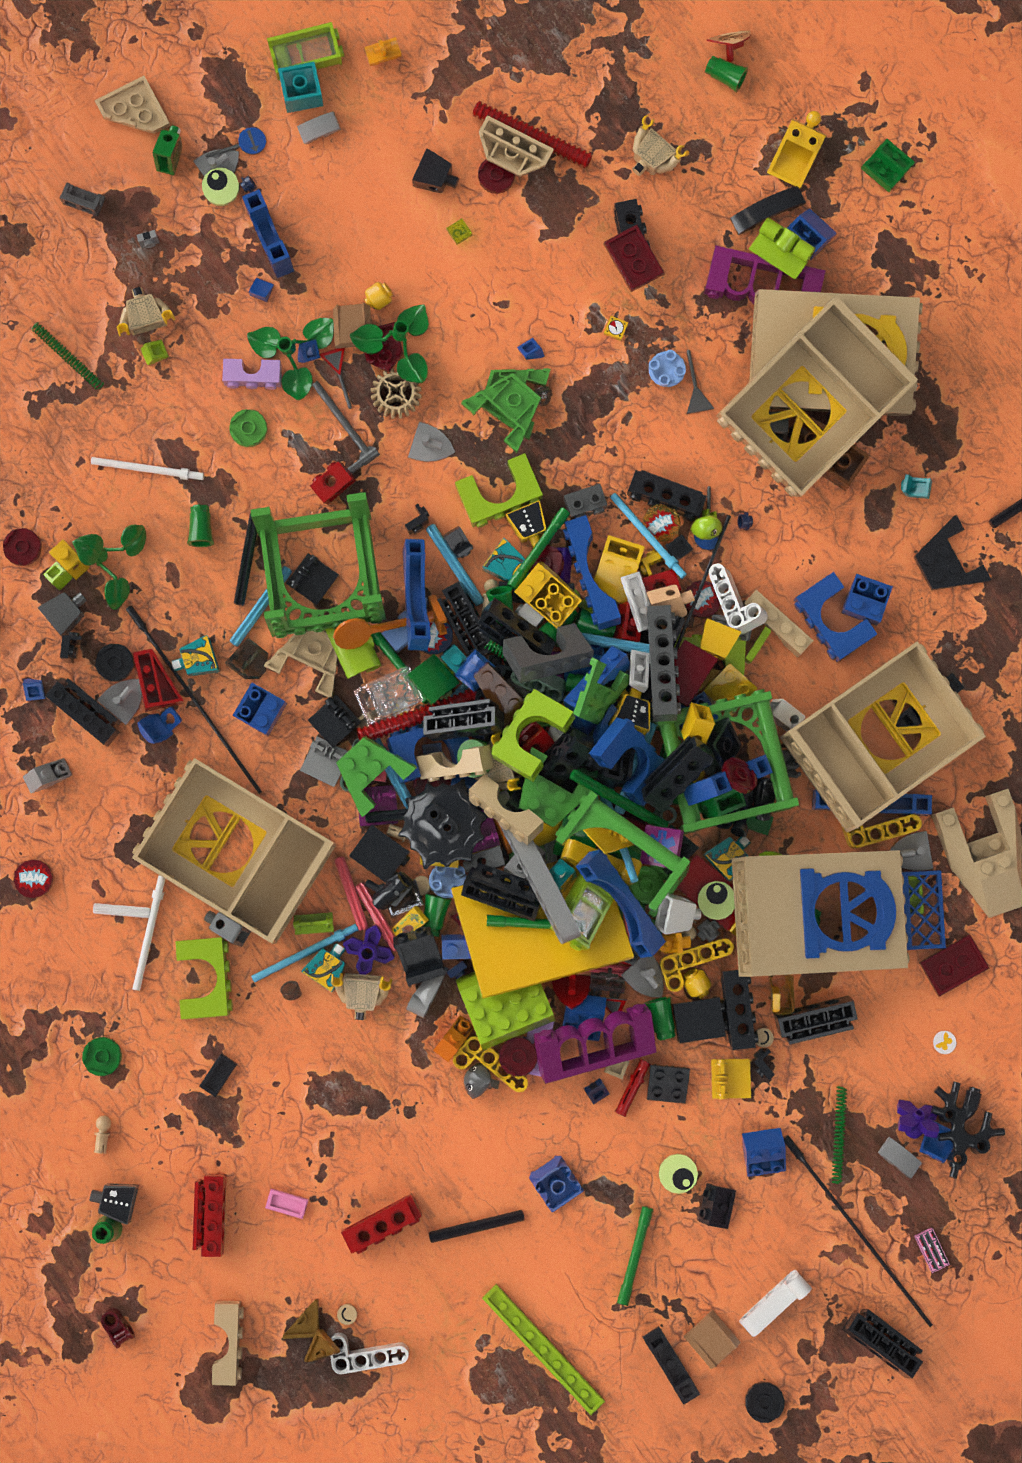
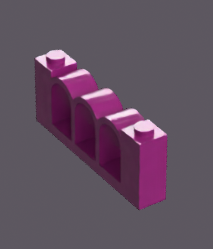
[704,245,826,304]
[534,1003,657,1084]

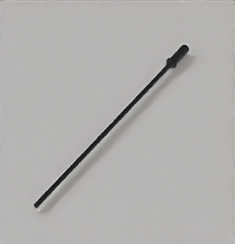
[650,515,731,720]
[126,605,262,794]
[784,1135,933,1327]

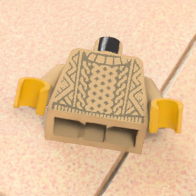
[632,115,689,176]
[117,287,176,336]
[475,732,522,791]
[331,973,392,1020]

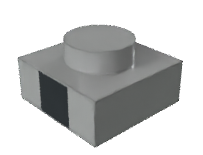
[137,230,160,248]

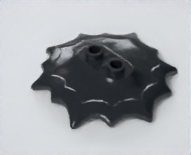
[398,779,489,869]

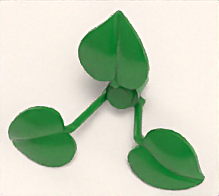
[350,304,429,383]
[247,318,334,401]
[72,524,146,610]

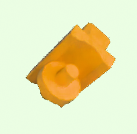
[364,37,402,66]
[659,933,691,954]

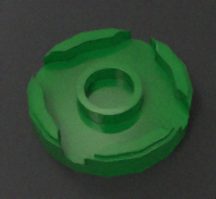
[82,1037,122,1076]

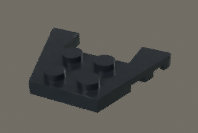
[914,515,991,591]

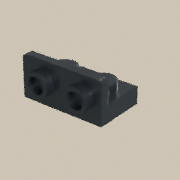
[60,632,87,663]
[699,1183,736,1229]

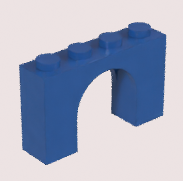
[242,189,294,278]
[794,572,877,662]
[563,646,631,735]
[589,717,665,806]
[386,725,469,784]
[683,754,773,806]

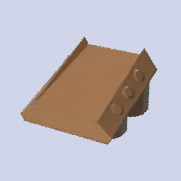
[333,302,372,348]
[684,1310,740,1369]

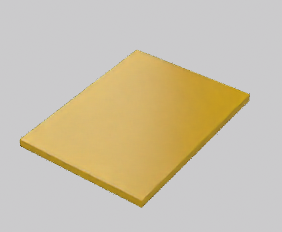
[451,861,634,999]

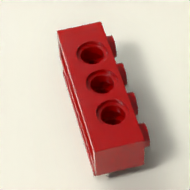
[192,1174,227,1257]
[341,1193,422,1254]

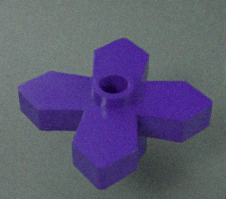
[343,924,395,975]
[897,1099,939,1139]

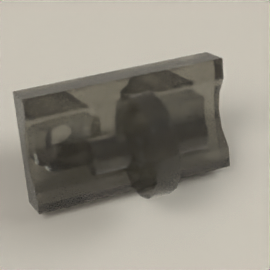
[589,967,625,999]

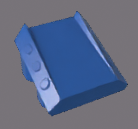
[529,1156,584,1212]

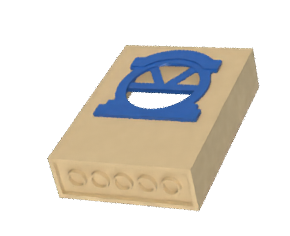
[732,850,910,977]

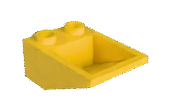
[767,111,827,189]

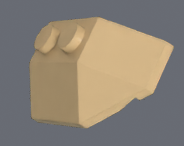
[479,115,554,177]

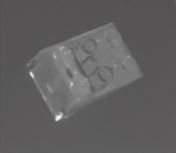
[354,666,423,726]

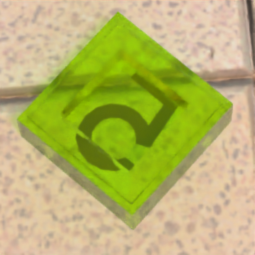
[446,218,472,245]

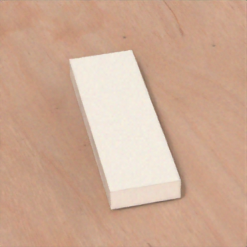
[621,571,651,632]

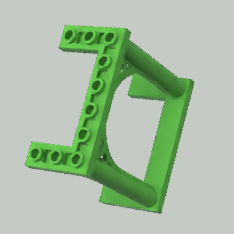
[250,492,386,638]
[653,689,799,834]
[555,791,690,919]

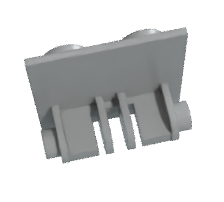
[300,736,348,787]

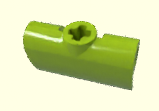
[749,217,816,279]
[325,628,382,679]

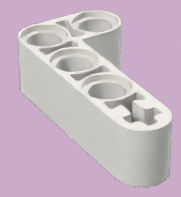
[709,563,768,634]
[739,1270,812,1337]
[330,1333,409,1374]

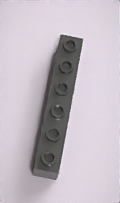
[647,605,681,722]

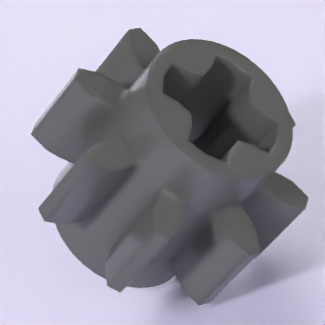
[697,918,721,943]

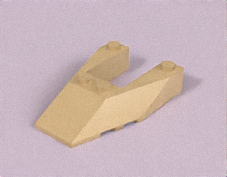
[931,789,1022,918]

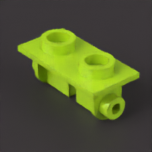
[293,912,334,935]

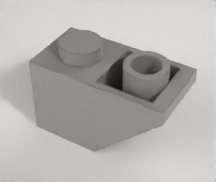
[23,758,72,794]

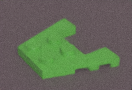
[482,368,551,440]
[461,373,541,453]
[573,657,629,725]
[336,736,417,817]
[519,747,591,827]

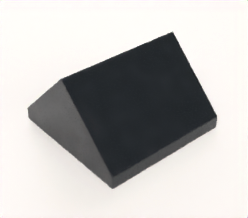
[707,717,742,770]

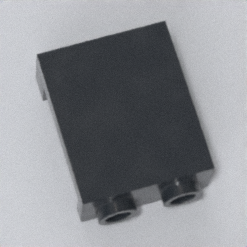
[349,825,410,883]
[393,926,445,986]
[672,997,728,1043]

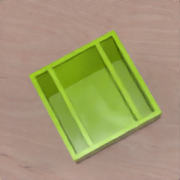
[455,972,556,1050]

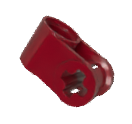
[101,1308,135,1349]

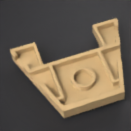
[264,631,338,698]

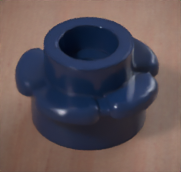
[240,175,257,193]
[737,512,753,531]

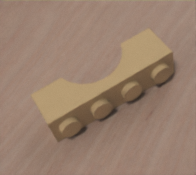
[743,590,814,658]
[416,745,494,782]
[469,774,544,845]
[212,1301,244,1386]

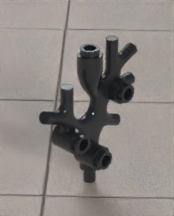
[931,1082,1005,1179]

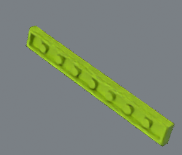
[482,1284,605,1415]

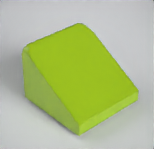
[141,340,169,365]
[43,561,72,590]

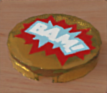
[642,504,681,542]

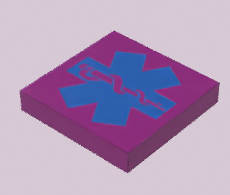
[640,825,684,868]

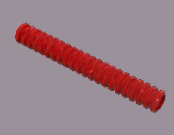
[473,101,592,169]
[357,689,484,740]

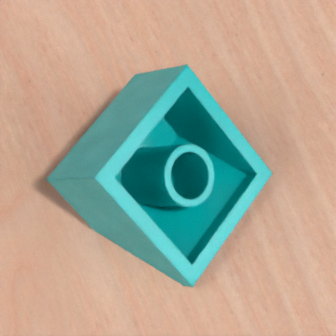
[278,61,324,113]

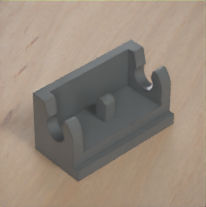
[60,183,105,217]

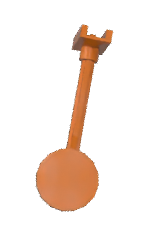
[333,595,447,650]

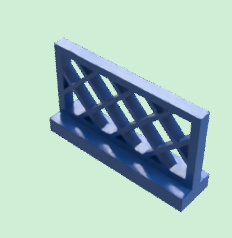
[902,871,946,950]

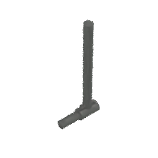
[312,381,380,474]

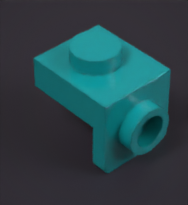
[901,474,932,499]

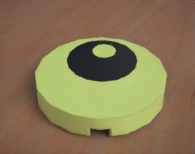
[202,168,240,206]
[697,881,735,920]
[658,1153,698,1194]

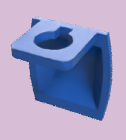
[455,650,495,692]
[138,706,182,744]
[919,1121,953,1163]

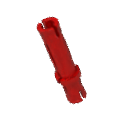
[615,1059,651,1117]

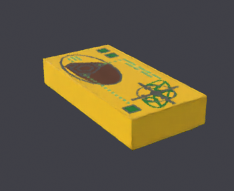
[392,905,429,936]

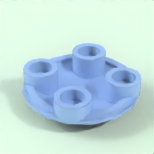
[649,350,686,387]
[429,866,467,898]

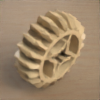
[371,368,422,419]

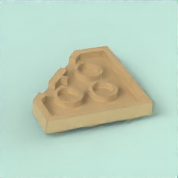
[94,76,171,134]

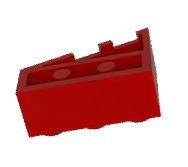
[133,649,184,712]

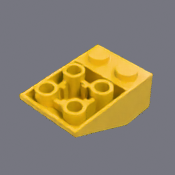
[594,535,645,604]
[514,562,582,629]

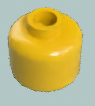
[364,282,393,310]
[683,968,711,998]

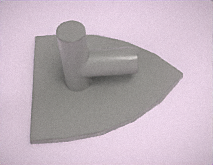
[193,149,239,177]
[408,422,455,462]
[97,679,142,725]
[890,831,933,871]
[621,956,664,997]

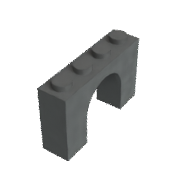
[503,623,594,683]

